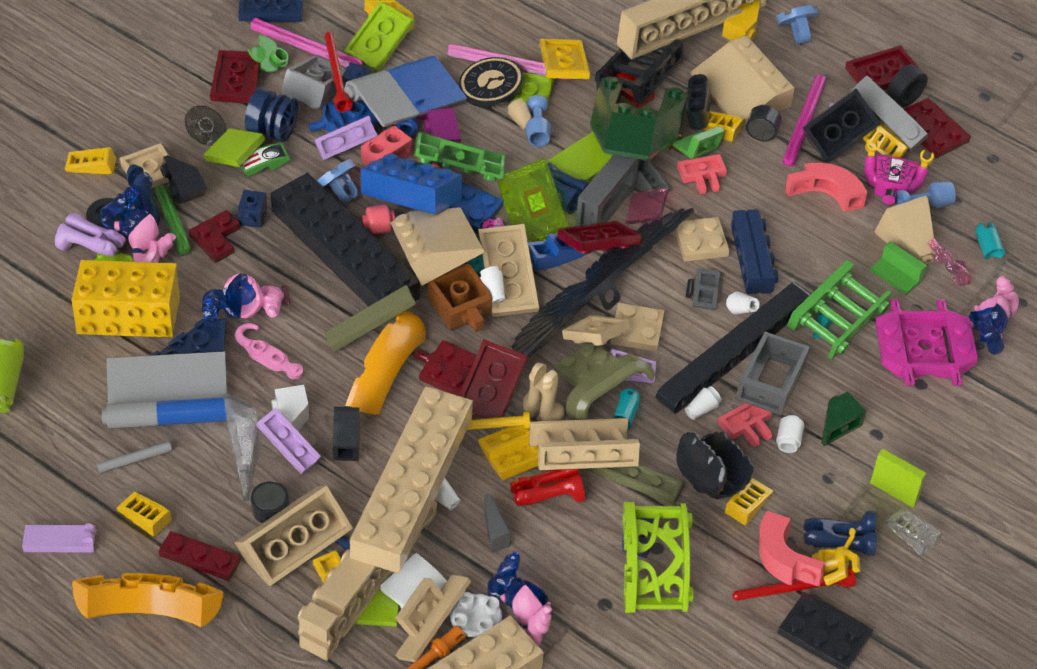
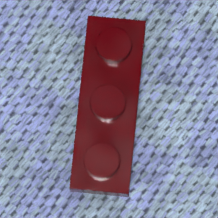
[158,531,241,581]

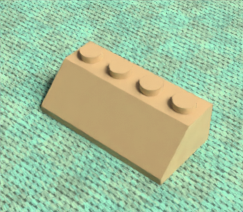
[234,485,353,586]

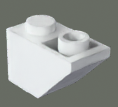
[271,385,309,431]

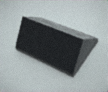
[802,88,881,163]

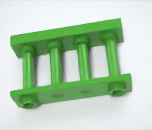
[787,260,892,360]

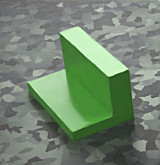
[673,126,725,159]
[870,241,927,295]

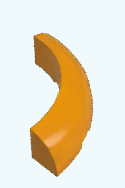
[345,311,426,415]
[72,573,223,627]

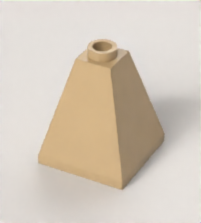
[874,196,936,265]

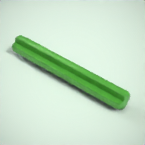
[155,185,191,255]

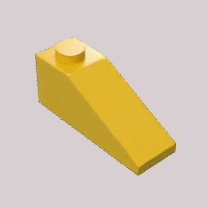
[722,0,760,41]

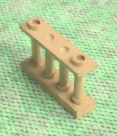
[529,418,640,470]

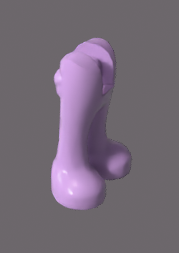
[55,212,126,257]

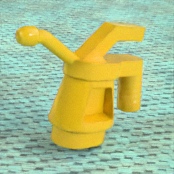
[812,528,860,586]

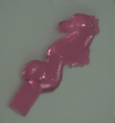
[927,238,972,286]

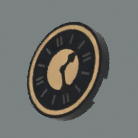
[459,57,524,108]

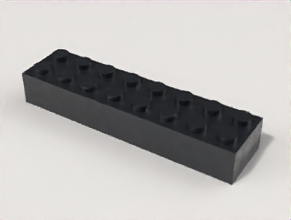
[270,172,420,307]

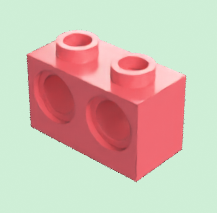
[361,125,412,166]

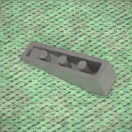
[851,76,927,153]

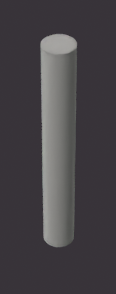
[96,441,172,473]

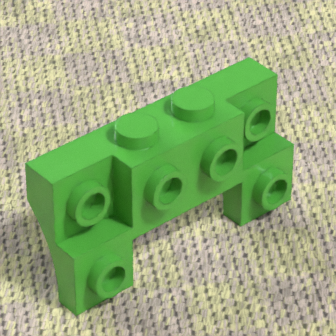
[414,132,505,182]

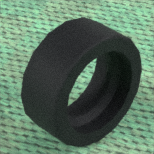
[887,64,928,107]

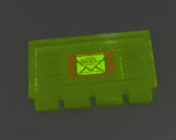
[498,158,569,242]

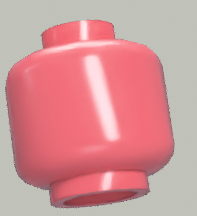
[361,205,395,236]

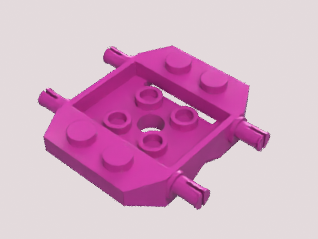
[875,299,978,386]

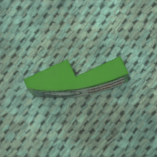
[241,143,290,178]

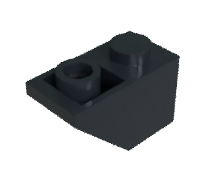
[160,155,206,204]
[333,406,360,461]

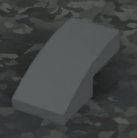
[692,268,721,310]

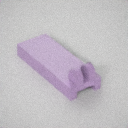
[313,116,378,160]
[256,407,321,475]
[22,524,97,552]

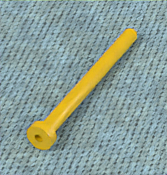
[467,411,531,430]

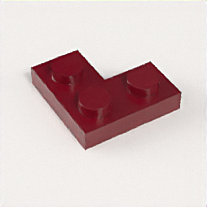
[189,210,240,263]

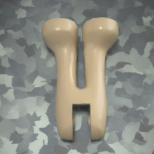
[523,363,565,422]

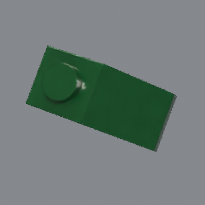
[821,391,866,446]

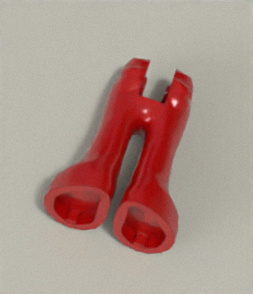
[510,469,586,506]

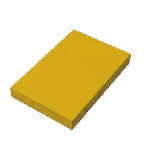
[539,39,590,79]

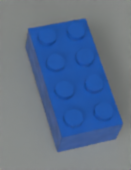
[361,154,462,215]

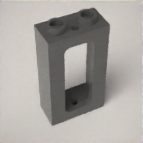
[576,155,639,226]
[735,332,810,416]

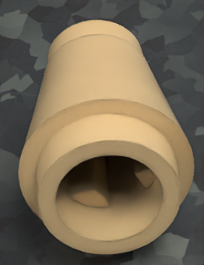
[508,99,532,132]

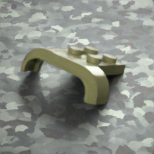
[553,342,655,420]

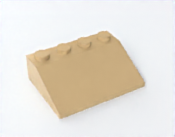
[691,35,795,126]
[390,207,485,285]

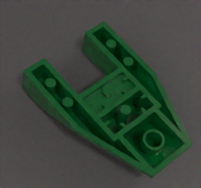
[590,77,687,160]

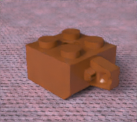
[428,264,492,333]

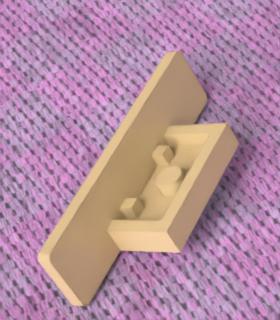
[395,575,471,662]

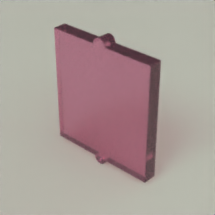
[625,189,668,225]

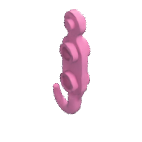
[235,323,303,379]

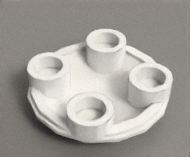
[450,592,502,637]

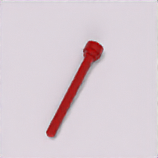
[325,31,353,112]
[732,566,856,601]

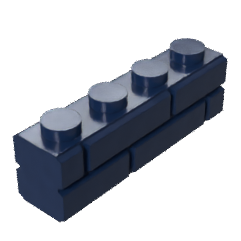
[731,209,778,294]

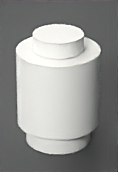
[776,415,804,453]

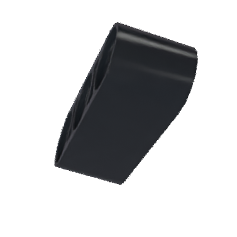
[686,74,711,130]

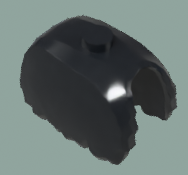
[676,431,754,500]

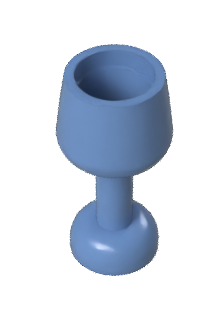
[525,95,552,147]
[896,181,956,208]

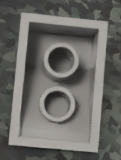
[281,55,347,109]

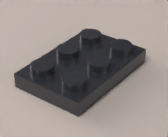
[777,592,873,669]

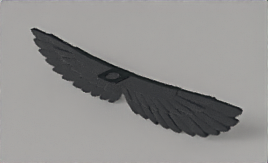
[511,208,694,358]

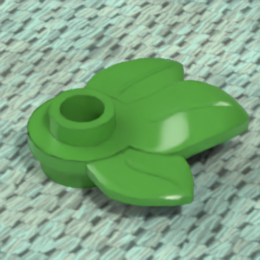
[248,35,289,72]

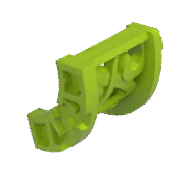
[622,502,694,613]

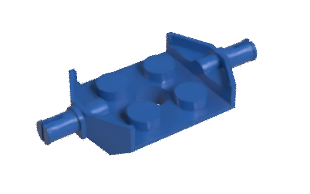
[309,100,387,133]

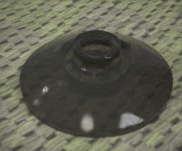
[185,106,226,146]

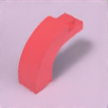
[785,162,867,212]
[758,511,825,587]

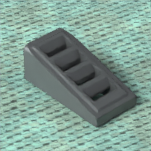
[636,159,671,199]
[484,494,511,553]

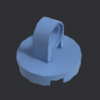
[776,5,819,44]
[317,158,358,203]

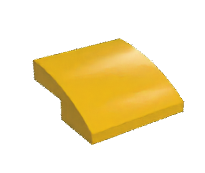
[478,425,538,481]

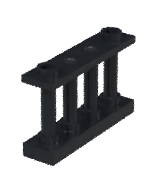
[595,39,684,104]

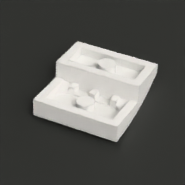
[381,553,447,611]

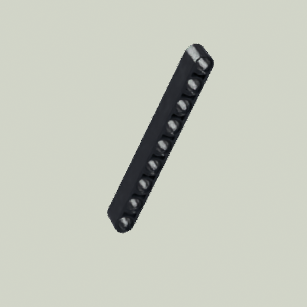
[655,282,811,414]

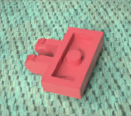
[677,154,727,194]
[717,403,772,447]

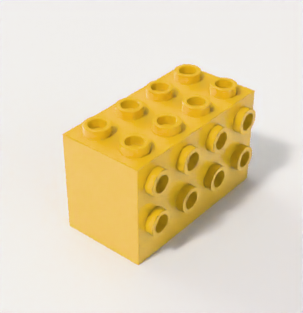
[71,260,180,338]

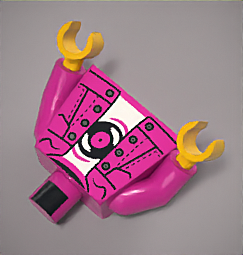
[864,139,934,205]

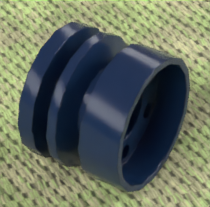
[245,88,299,142]

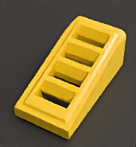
[702,111,744,142]
[862,120,909,158]
[65,147,116,174]
[725,478,774,526]
[117,491,172,537]

